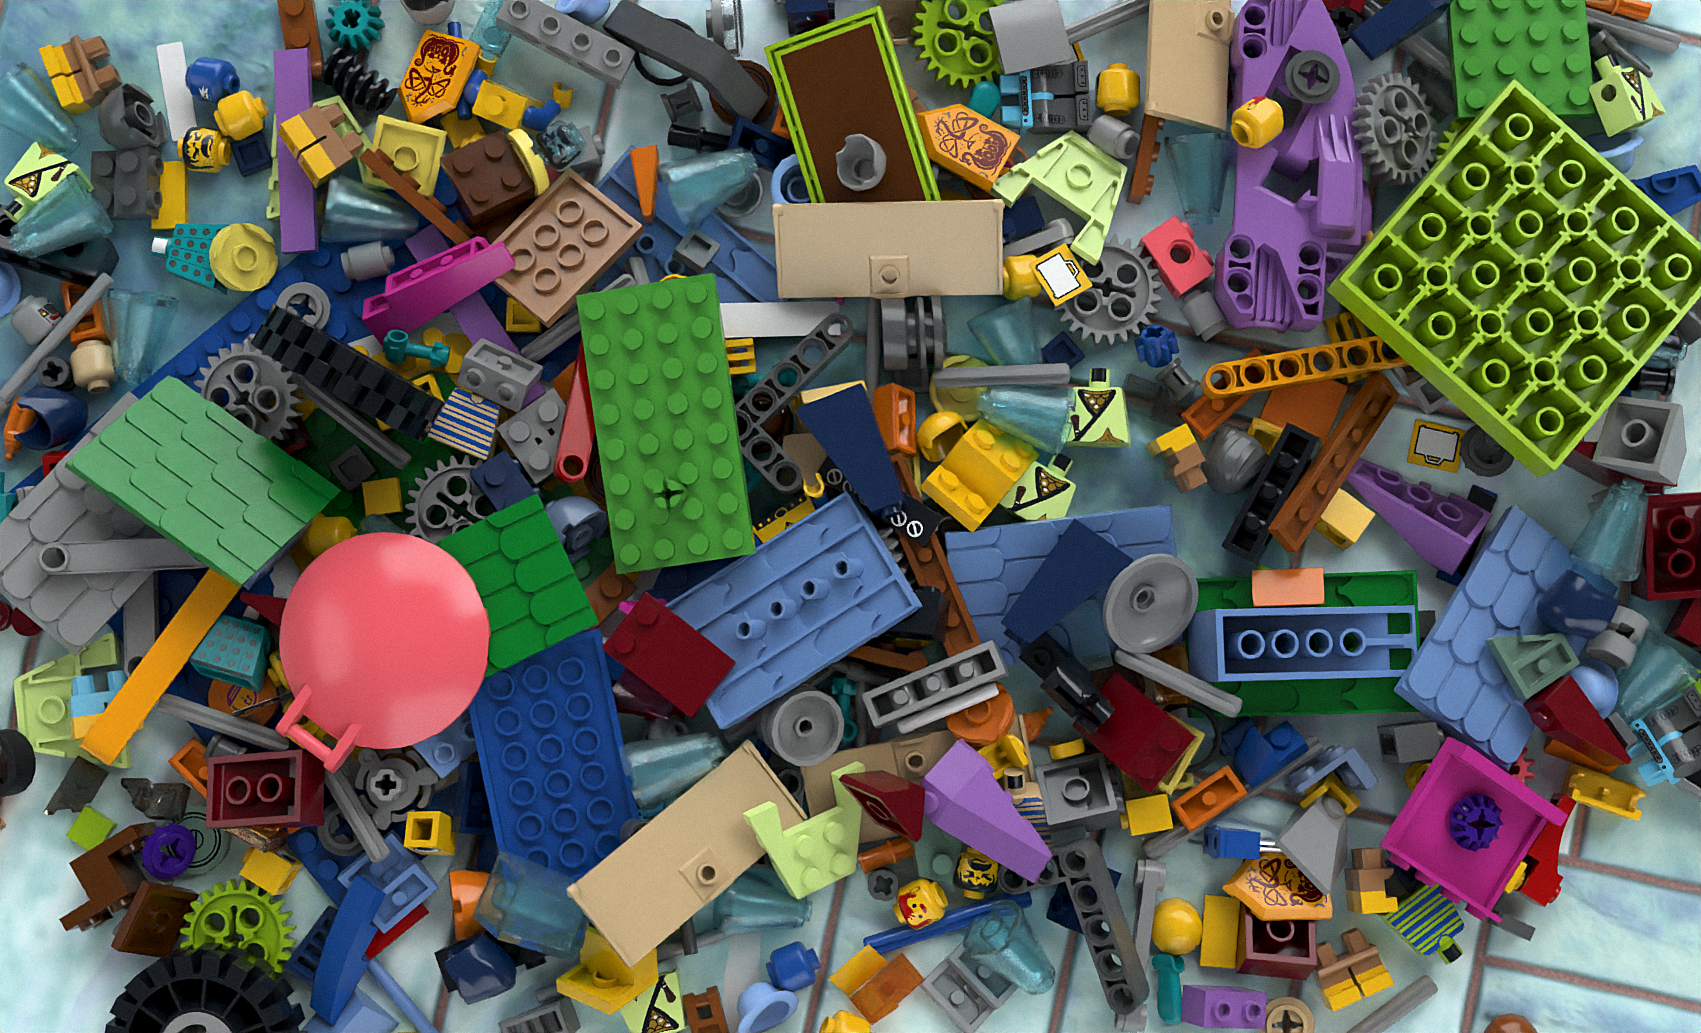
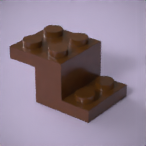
[440,129,535,245]
[59,822,157,932]

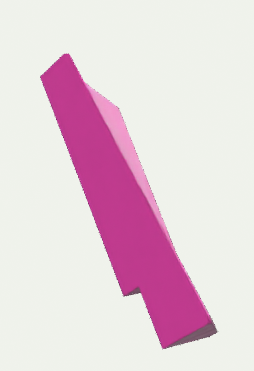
[362,236,515,346]

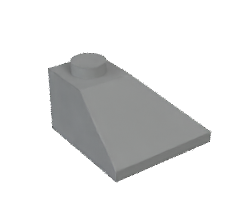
[1592,396,1687,485]
[1275,792,1347,896]

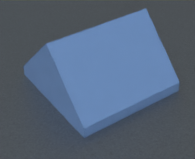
[301,986,399,1033]

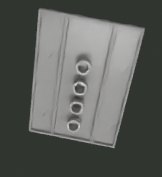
[0,391,166,656]

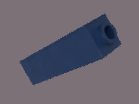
[796,383,909,519]
[1001,518,1133,645]

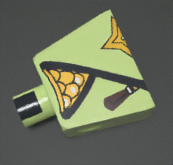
[1589,53,1666,137]
[4,141,94,225]
[1062,368,1131,448]
[997,452,1076,522]
[619,967,688,1033]

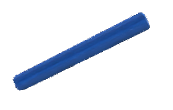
[863,891,1032,955]

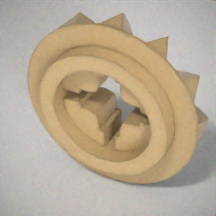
[1259,996,1315,1033]

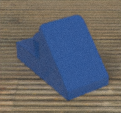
[1231,720,1309,789]

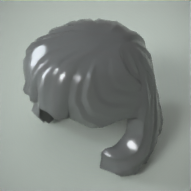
[1200,425,1269,495]

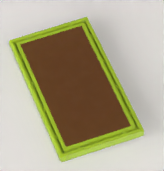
[764,6,942,203]

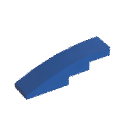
[309,875,387,1025]

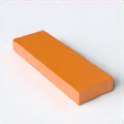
[1179,347,1264,441]

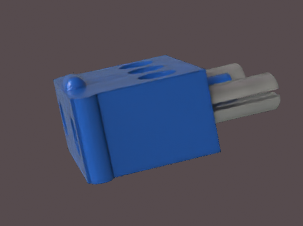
[1203,825,1281,859]

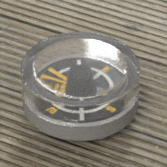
[706,0,745,57]

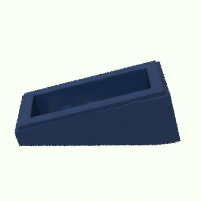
[284,905,338,986]

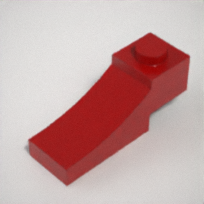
[1514,793,1577,907]

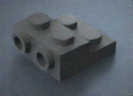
[89,146,164,221]
[1035,752,1126,833]

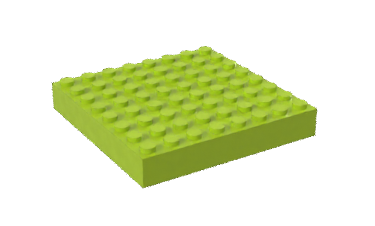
[1326,79,1701,478]

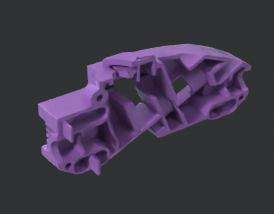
[1214,0,1372,334]

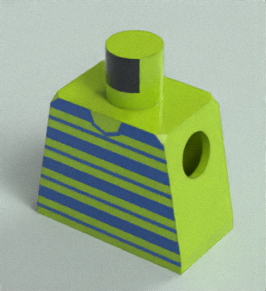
[1376,882,1465,964]

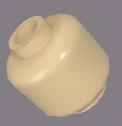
[70,340,120,394]

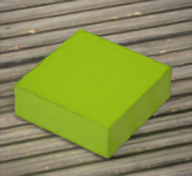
[66,806,118,851]

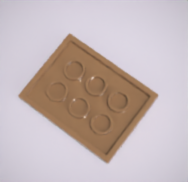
[491,167,645,328]

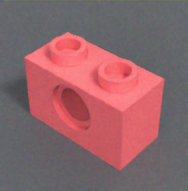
[1137,215,1215,300]

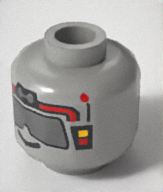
[11,295,63,346]

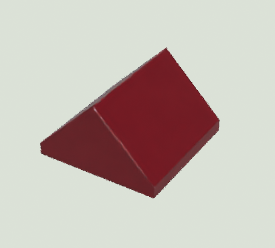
[838,770,925,842]

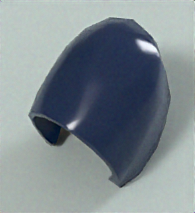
[14,385,89,451]
[1536,569,1619,639]
[443,932,517,1005]

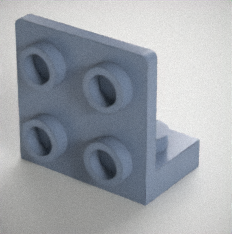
[1284,745,1379,794]

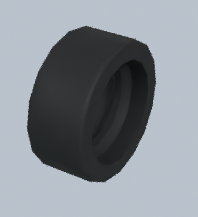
[0,729,36,798]

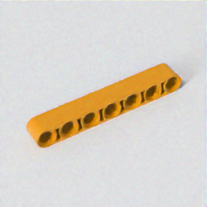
[1200,336,1410,399]
[79,568,241,767]

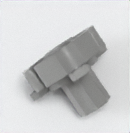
[355,747,440,830]

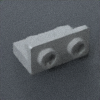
[457,338,543,412]

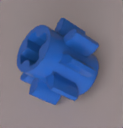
[1134,325,1179,368]

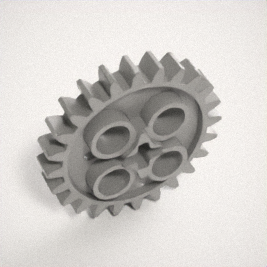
[1352,72,1438,186]
[1053,234,1162,346]
[194,342,306,447]
[405,455,495,544]

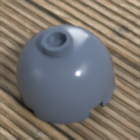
[544,495,608,564]

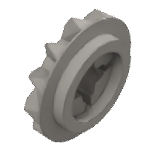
[276,282,332,329]

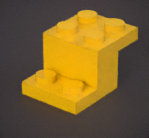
[919,411,1040,533]
[556,922,679,1015]

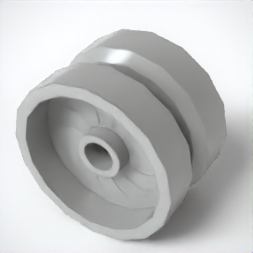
[755,682,844,766]

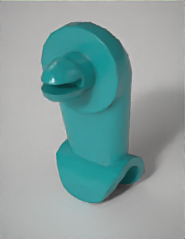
[967,81,1001,119]
[1152,954,1185,1025]

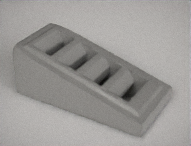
[498,996,581,1033]

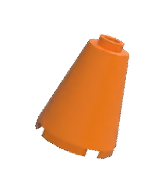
[449,869,513,941]

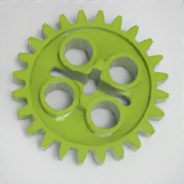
[909,0,1005,91]
[180,878,297,981]

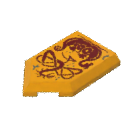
[397,29,482,126]
[915,104,1020,193]
[1222,852,1333,921]

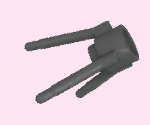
[1589,28,1653,81]

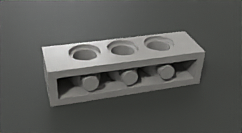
[496,0,636,89]
[861,640,1010,729]

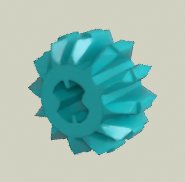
[325,0,385,54]

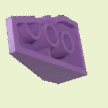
[1346,458,1493,575]
[920,739,1053,883]

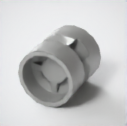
[1585,605,1649,669]

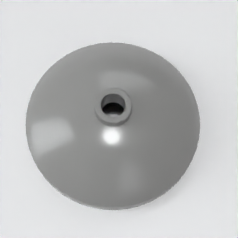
[1103,553,1198,654]

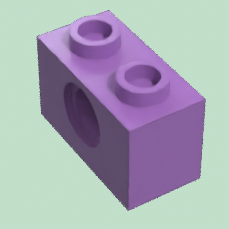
[1181,985,1267,1029]

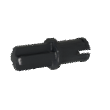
[667,123,730,157]

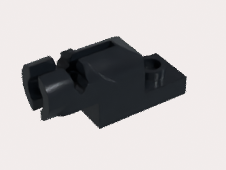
[1018,632,1116,736]

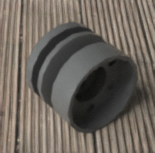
[880,296,948,371]

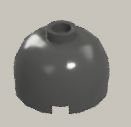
[98,83,168,151]

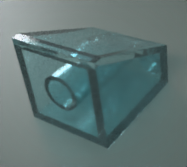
[473,850,590,962]

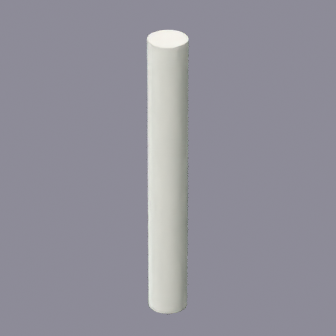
[897,681,1000,734]

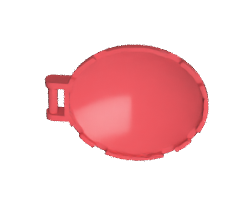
[275,532,491,773]

